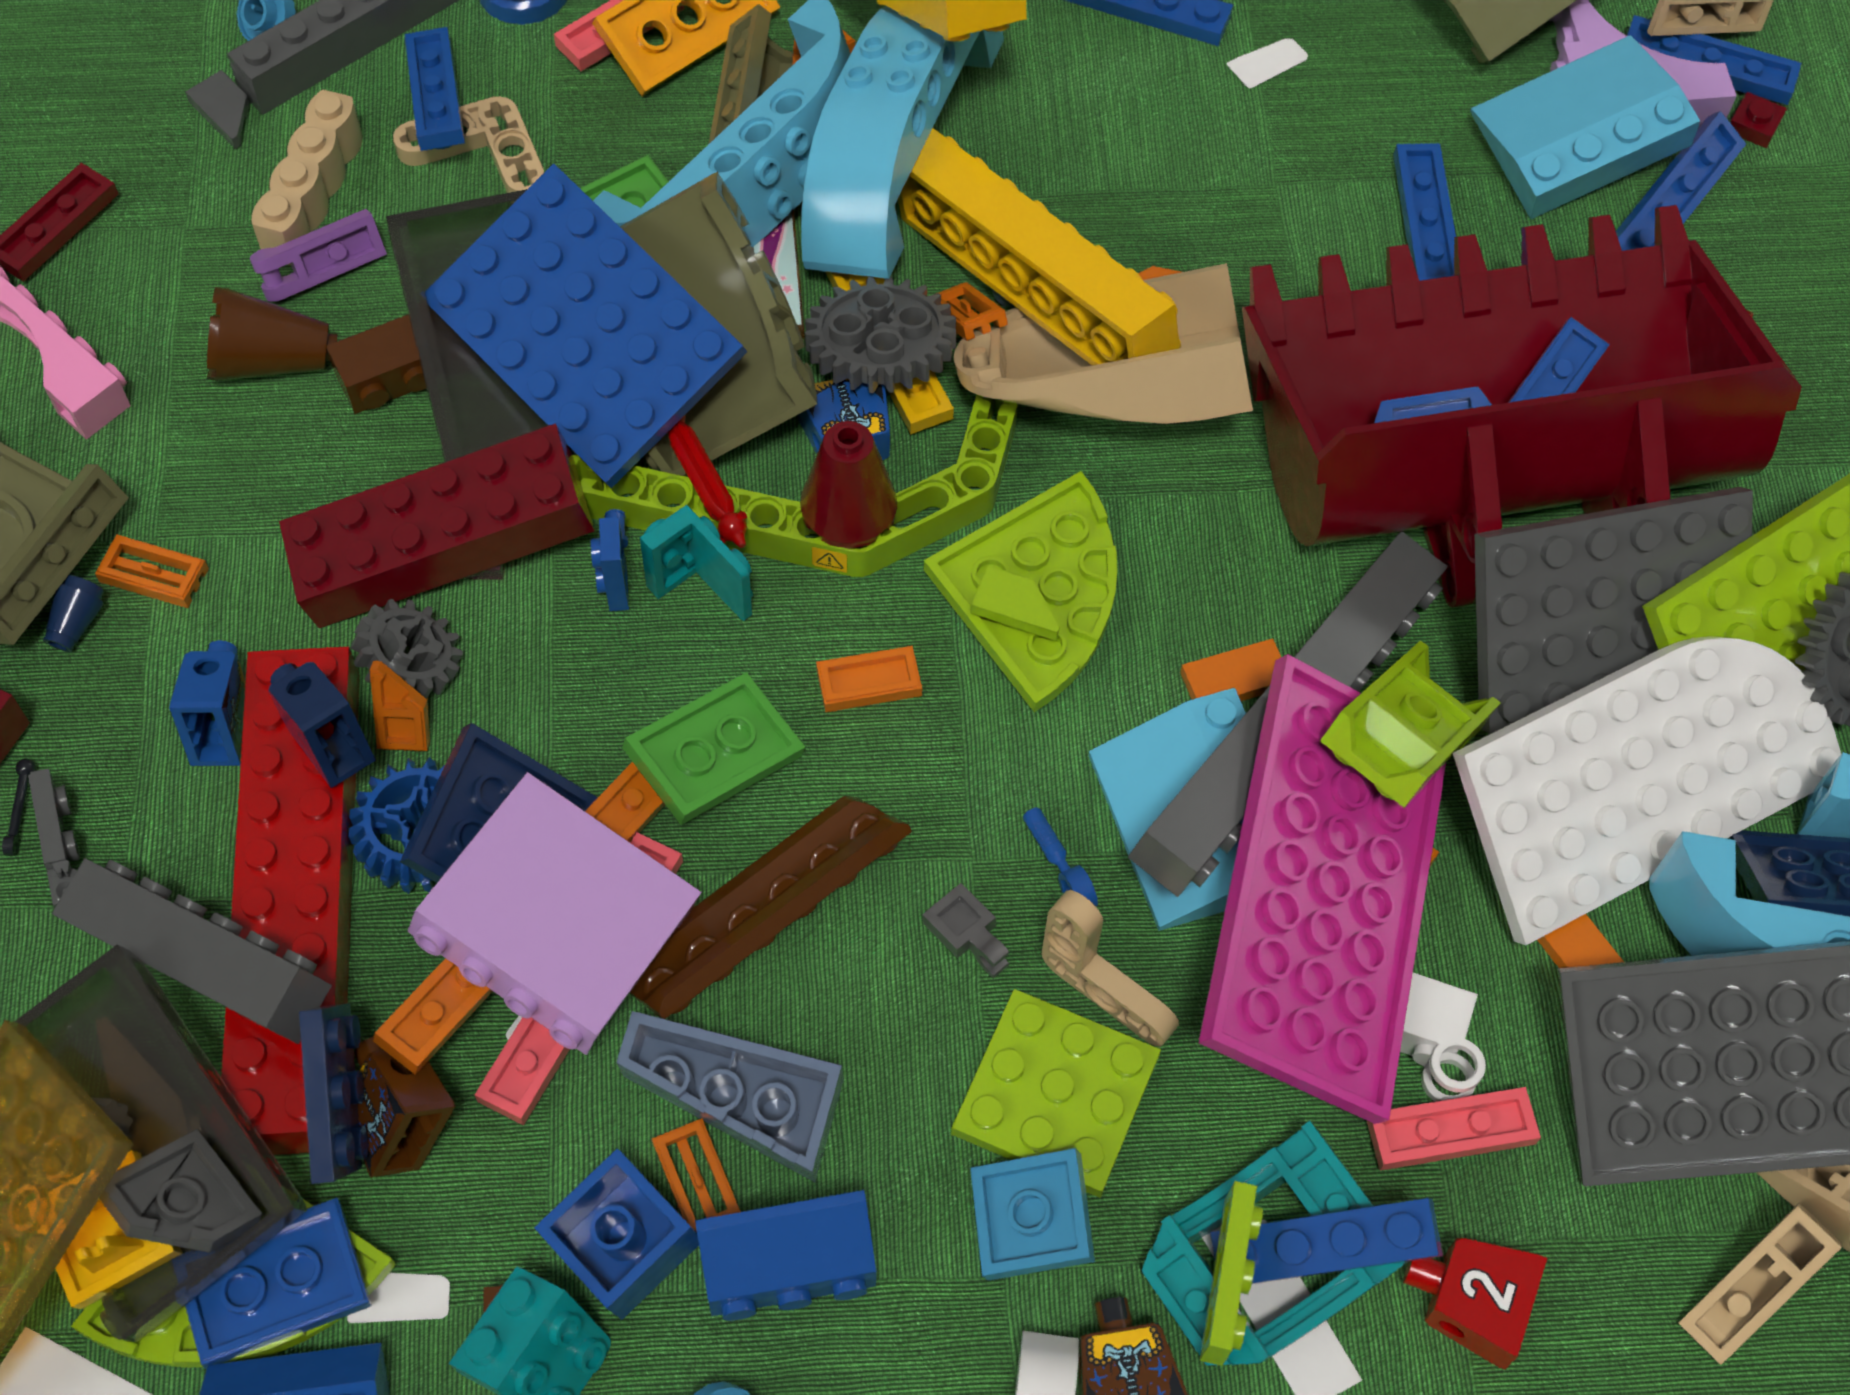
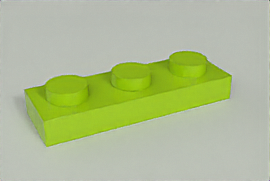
[1200,1181,1263,1366]

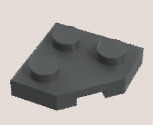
[95,1129,262,1253]

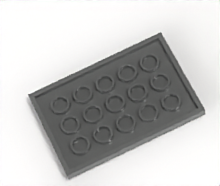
[1475,487,1753,734]
[1558,941,1850,1187]

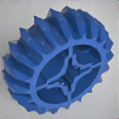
[348,757,445,894]

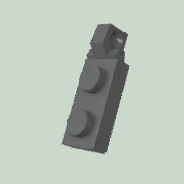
[28,768,80,909]

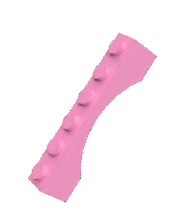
[0,266,131,440]

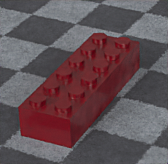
[279,423,595,629]

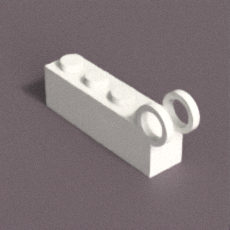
[1400,973,1486,1102]

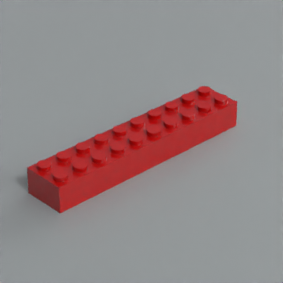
[218,646,360,1157]

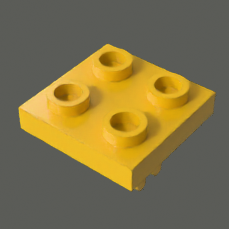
[30,1150,183,1309]

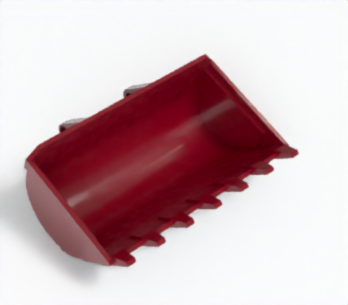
[1242,205,1802,608]

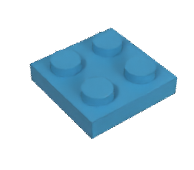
[970,1148,1095,1281]

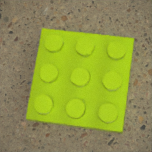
[951,989,1161,1198]

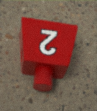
[1403,1238,1547,1370]

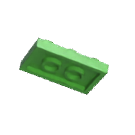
[622,672,805,825]

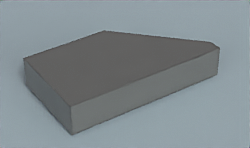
[185,70,250,149]

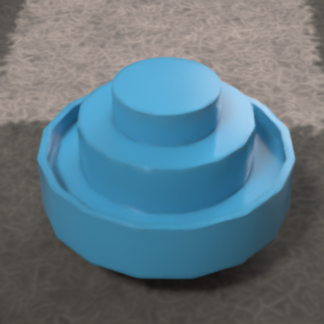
[237,0,296,41]

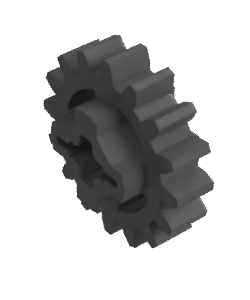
[351,599,463,699]

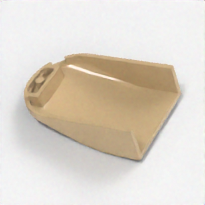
[954,263,1253,424]

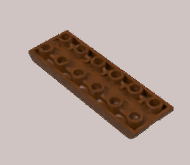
[629,796,912,1019]

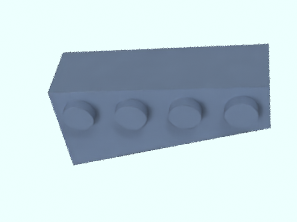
[616,1011,844,1183]

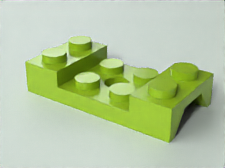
[1320,640,1501,808]

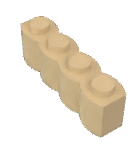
[252,90,363,266]

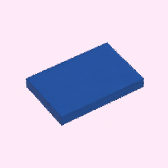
[173,1198,372,1369]

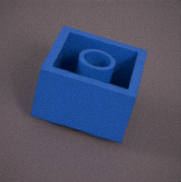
[534,1148,699,1320]

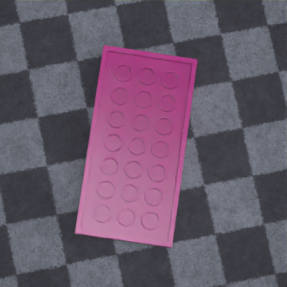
[1199,654,1446,1124]

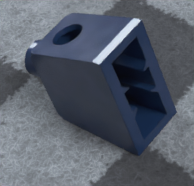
[268,662,376,788]

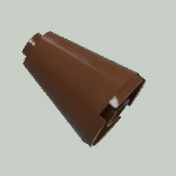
[207,287,338,381]

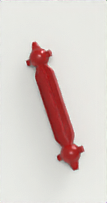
[668,415,747,548]

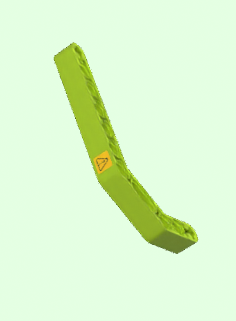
[573,394,1018,577]

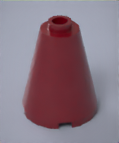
[800,421,897,549]

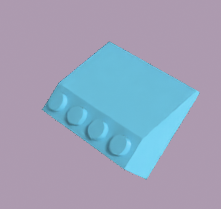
[1471,35,1700,219]
[1088,688,1246,931]

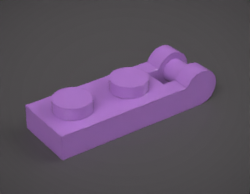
[250,209,387,302]

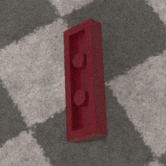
[0,162,119,282]

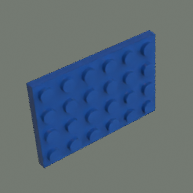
[420,163,748,488]

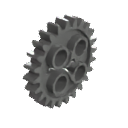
[805,276,956,393]
[1795,572,1850,726]

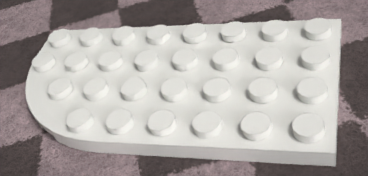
[1453,636,1841,945]

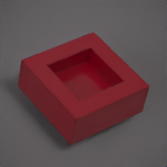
[1730,92,1787,149]

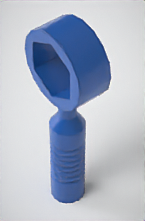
[1023,807,1098,907]

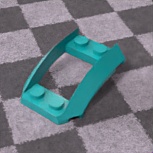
[1141,1121,1408,1366]

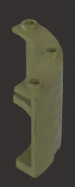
[620,171,817,476]

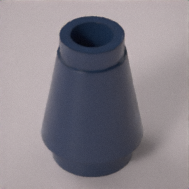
[43,575,104,652]

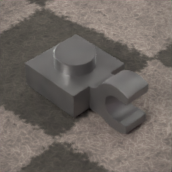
[922,883,1009,978]

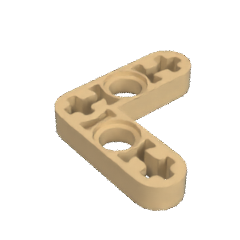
[393,96,544,202]
[1041,890,1179,1047]

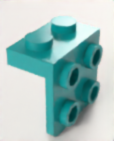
[640,505,753,621]
[449,1266,611,1395]

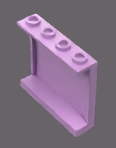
[408,772,702,1055]

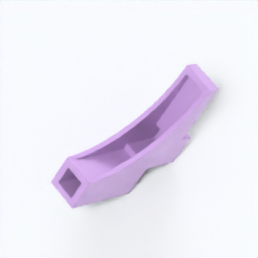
[1549,0,1737,127]

